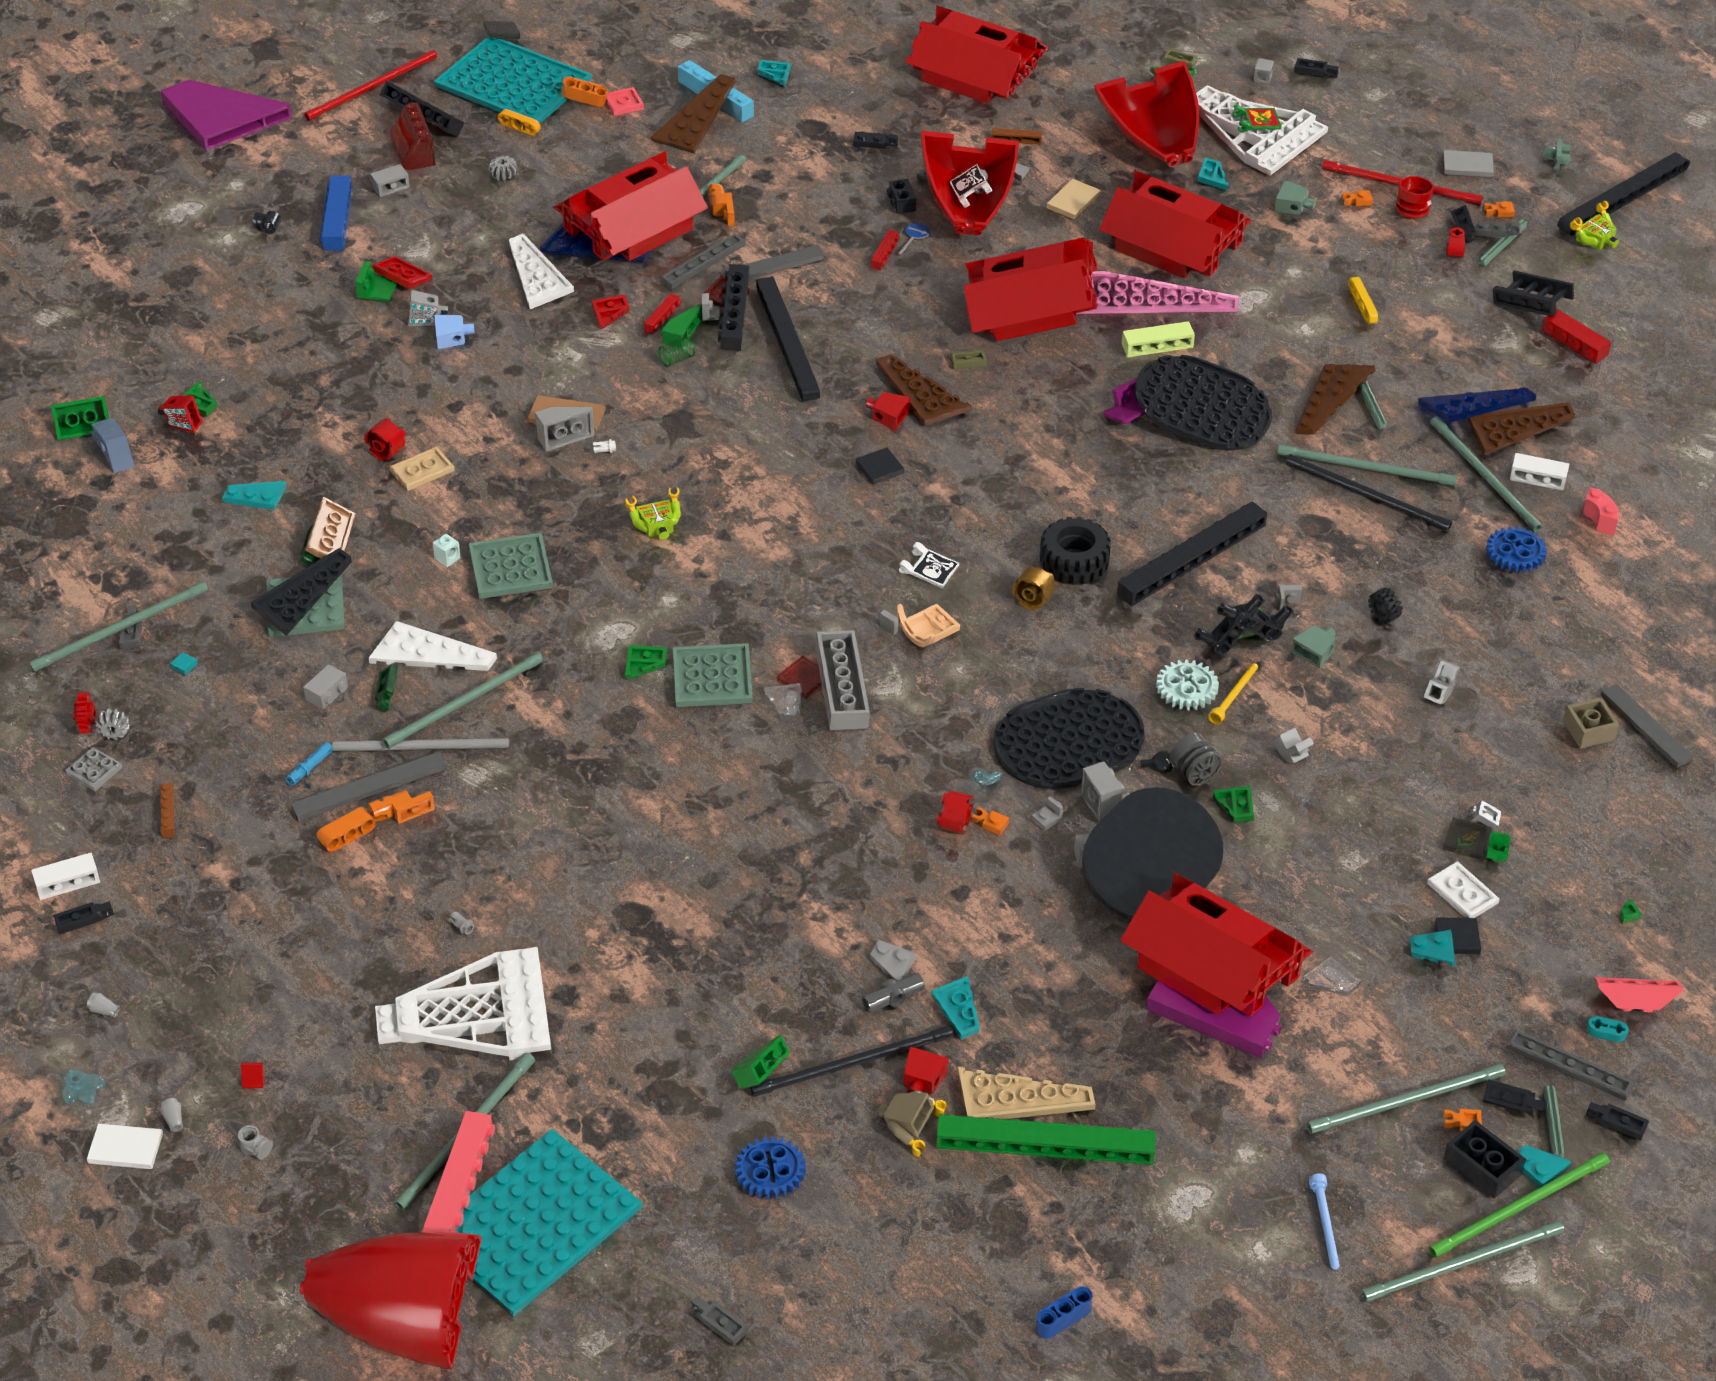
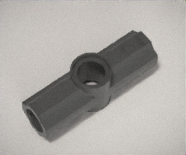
[862,973,925,1013]

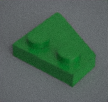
[625,645,667,680]
[1213,786,1255,823]

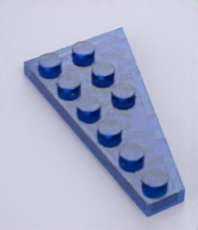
[540,223,652,263]
[1418,387,1536,423]

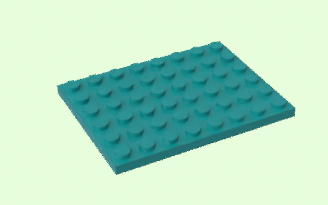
[434,35,592,124]
[456,1129,643,1317]

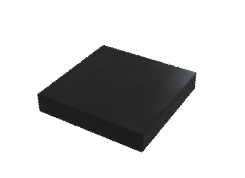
[856,448,904,484]
[1435,917,1481,954]

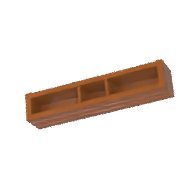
[991,128,1042,145]
[160,783,175,838]

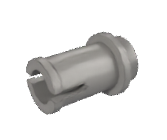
[449,911,474,935]

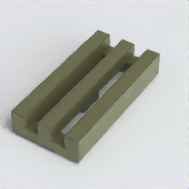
[1163,49,1198,68]
[950,350,988,369]

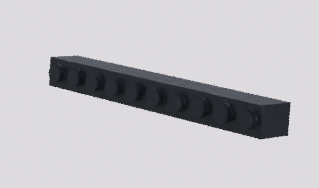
[1117,501,1267,606]

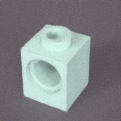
[433,534,461,567]

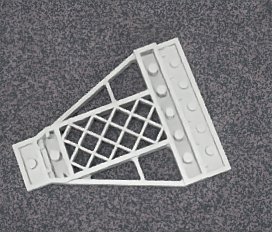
[1196,85,1328,176]
[375,947,551,1060]

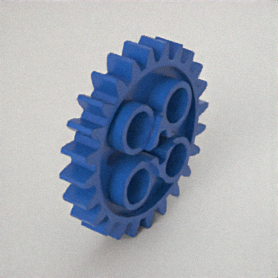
[1486,526,1547,573]
[735,1136,806,1200]

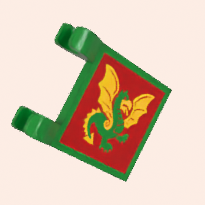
[1232,105,1282,133]

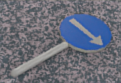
[898,223,930,255]

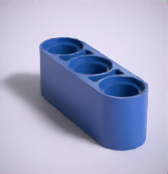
[1036,1286,1093,1339]

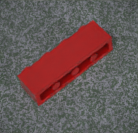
[1542,309,1611,364]

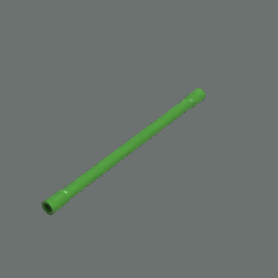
[1428,1152,1610,1258]

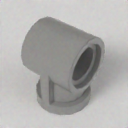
[238,1125,273,1160]

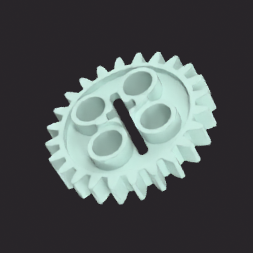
[1156,659,1219,710]

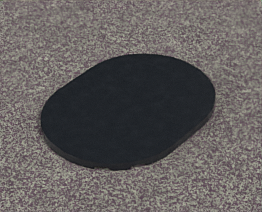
[1135,355,1272,450]
[993,688,1144,789]
[1082,787,1224,919]

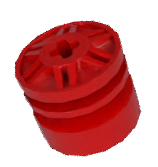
[1395,176,1434,219]

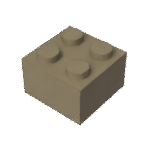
[1563,697,1619,749]

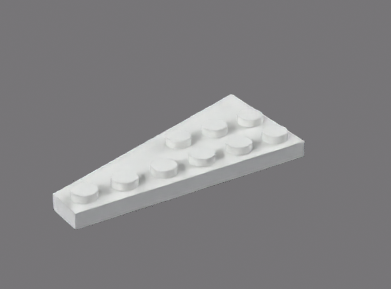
[509,234,574,309]
[369,621,497,671]

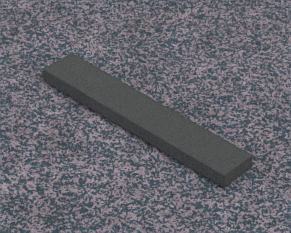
[660,233,746,289]
[725,245,824,279]
[1601,684,1693,768]
[1507,1030,1635,1101]

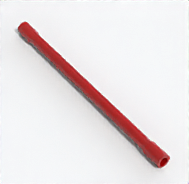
[304,50,437,121]
[1322,160,1483,205]

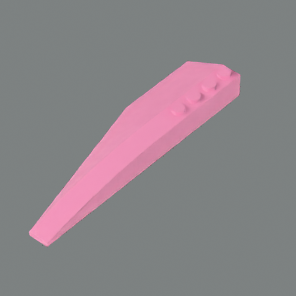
[1077,271,1239,314]

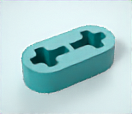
[1587,1016,1629,1042]

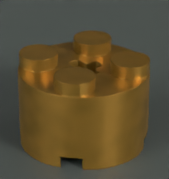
[1012,566,1055,611]

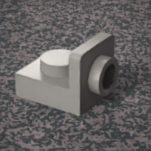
[702,293,720,321]
[1275,585,1302,611]
[1031,796,1063,831]
[1468,800,1501,830]

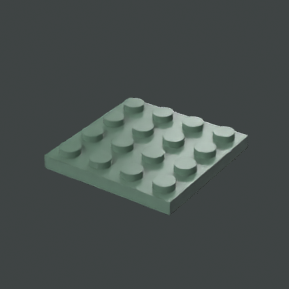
[469,533,553,599]
[267,574,345,637]
[673,643,753,707]

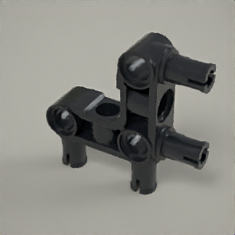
[1194,594,1294,655]

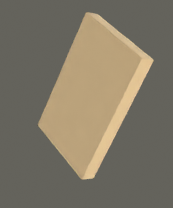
[1047,179,1100,219]
[390,447,455,491]

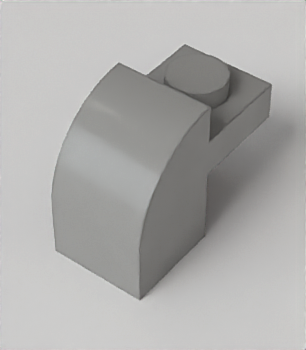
[1424,659,1460,704]
[1271,728,1314,764]

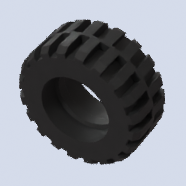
[1040,517,1111,585]

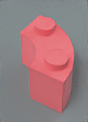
[1582,487,1619,535]

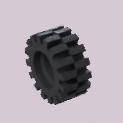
[1368,587,1403,624]

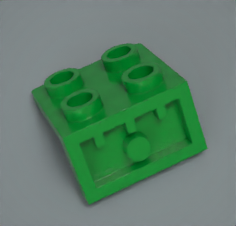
[355,261,398,302]

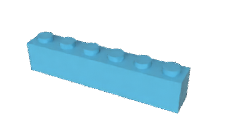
[678,60,754,123]

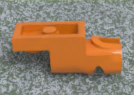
[708,183,735,226]
[368,790,435,824]

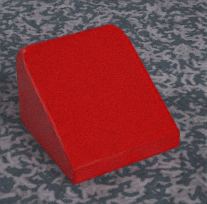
[241,1062,265,1088]

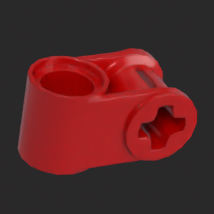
[1446,227,1465,258]

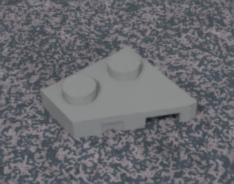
[870,940,916,981]

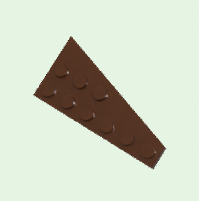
[651,74,736,154]
[876,354,971,426]
[1296,364,1376,435]
[1468,402,1575,455]

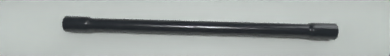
[1286,454,1452,531]
[750,1025,953,1097]

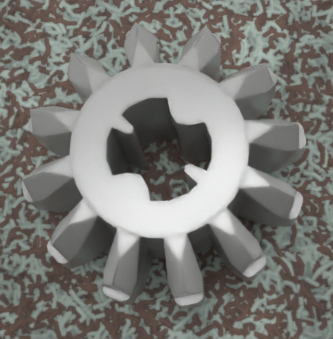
[489,155,517,181]
[95,708,129,740]

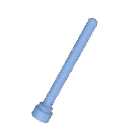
[1309,1173,1339,1270]

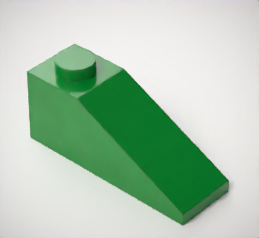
[661,304,703,349]
[731,1035,790,1089]

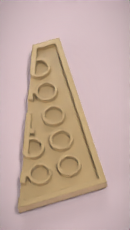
[958,1067,1096,1119]

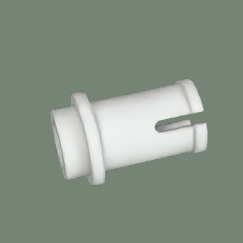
[593,439,616,453]

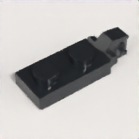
[1294,58,1339,78]
[853,131,898,149]
[1451,204,1475,243]
[53,901,114,935]
[1483,1079,1546,1112]
[1586,1102,1649,1141]

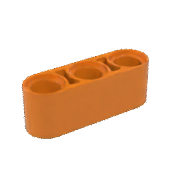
[561,77,608,107]
[316,807,376,852]

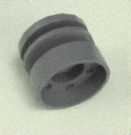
[1169,733,1222,785]

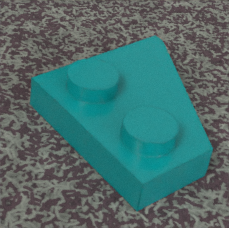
[1197,157,1229,191]
[1410,930,1456,966]

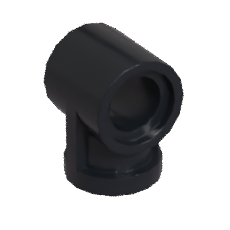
[253,211,282,234]

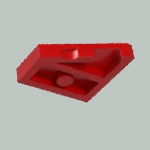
[592,294,629,329]

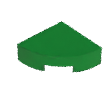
[1620,900,1642,924]

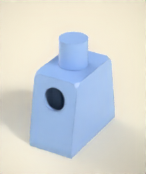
[435,315,475,349]

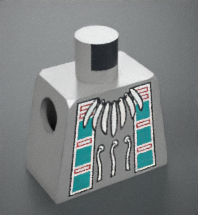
[408,290,448,326]

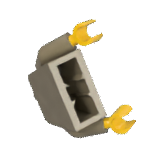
[879,1090,946,1157]

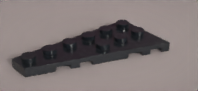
[251,548,352,636]

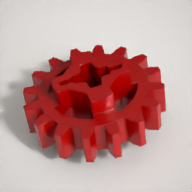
[73,692,97,734]

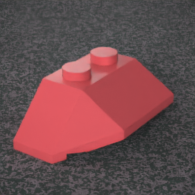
[1594,977,1683,1012]

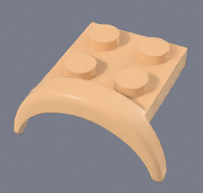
[897,604,960,647]

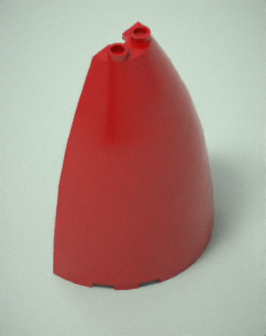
[1094,61,1200,167]
[921,131,1019,236]
[299,1232,482,1370]

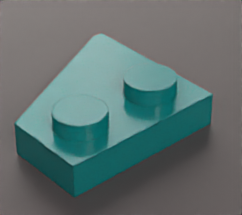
[757,60,791,86]
[1516,1145,1571,1188]

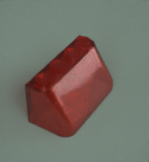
[391,102,436,170]

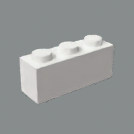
[1510,453,1569,491]
[31,853,100,900]

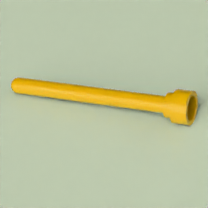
[1208,663,1258,725]

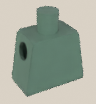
[1274,181,1316,215]
[1291,626,1336,669]

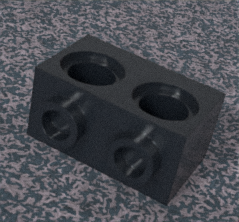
[886,178,916,214]

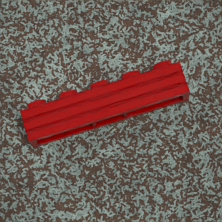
[871,230,900,270]
[644,293,681,334]

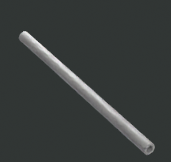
[332,738,509,751]

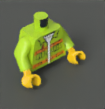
[1570,201,1619,250]
[624,487,681,540]

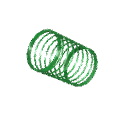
[658,336,695,367]

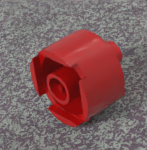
[364,418,406,461]
[937,790,974,834]

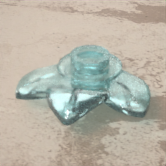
[62,1070,105,1105]

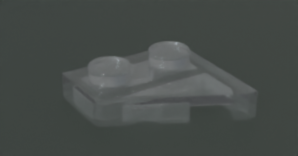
[764,683,802,719]
[1302,956,1361,997]

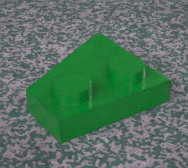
[184,381,218,417]

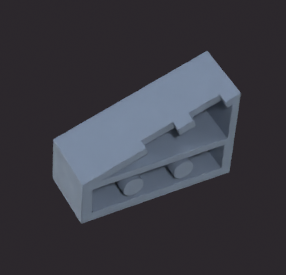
[91,418,135,473]

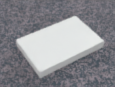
[1427,861,1500,918]
[87,1124,163,1169]

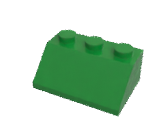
[51,396,109,440]

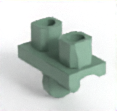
[1544,138,1571,169]

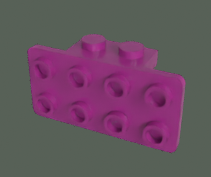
[1103,377,1145,424]

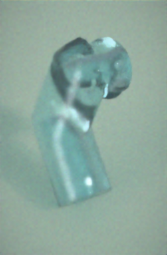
[972,769,1003,786]

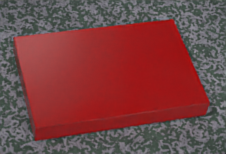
[372,256,432,289]

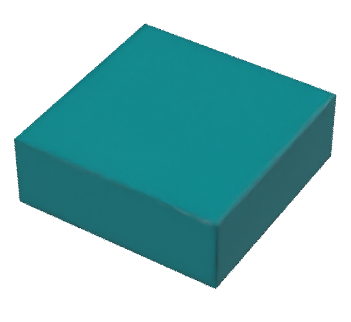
[170,652,198,675]

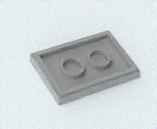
[1443,150,1494,177]

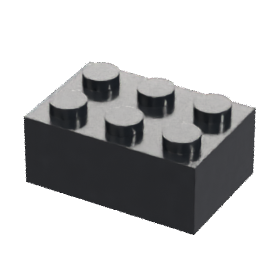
[1443,1120,1526,1199]

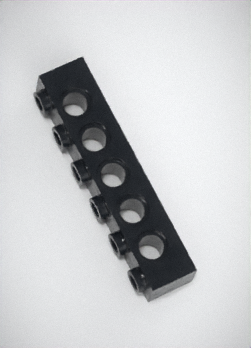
[380,81,465,137]
[718,264,750,351]

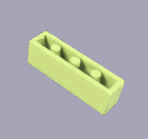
[1122,321,1195,357]

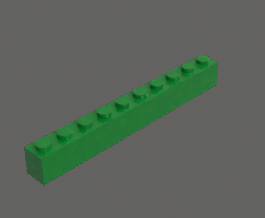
[937,1114,1156,1165]

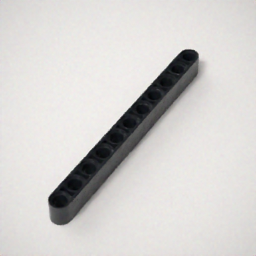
[1557,152,1690,236]
[756,276,820,402]

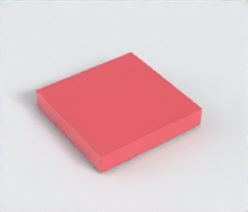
[606,87,644,116]

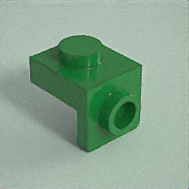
[1486,831,1511,862]

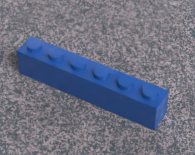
[320,175,352,250]

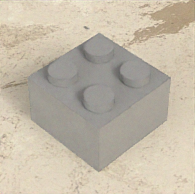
[1081,761,1124,822]

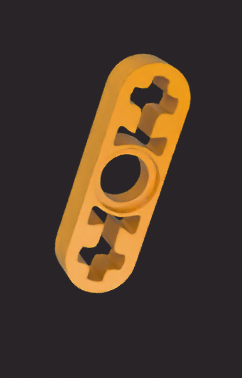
[498,109,541,135]

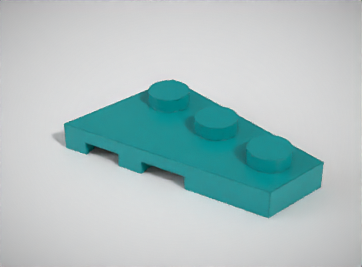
[222,481,287,510]
[931,976,980,1040]

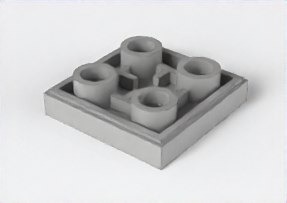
[65,747,122,792]

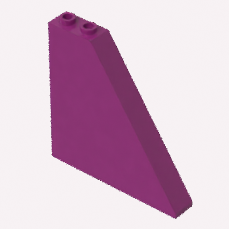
[161,80,292,151]
[1147,908,1282,1058]

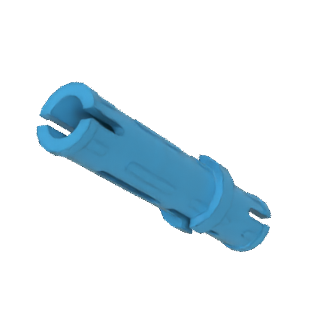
[285,742,333,786]

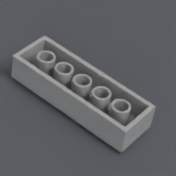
[815,630,870,730]

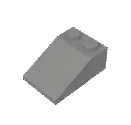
[535,407,595,451]

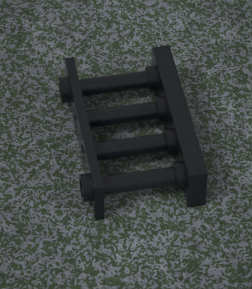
[1493,270,1574,317]

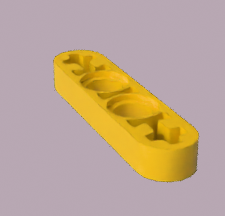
[1349,277,1378,324]

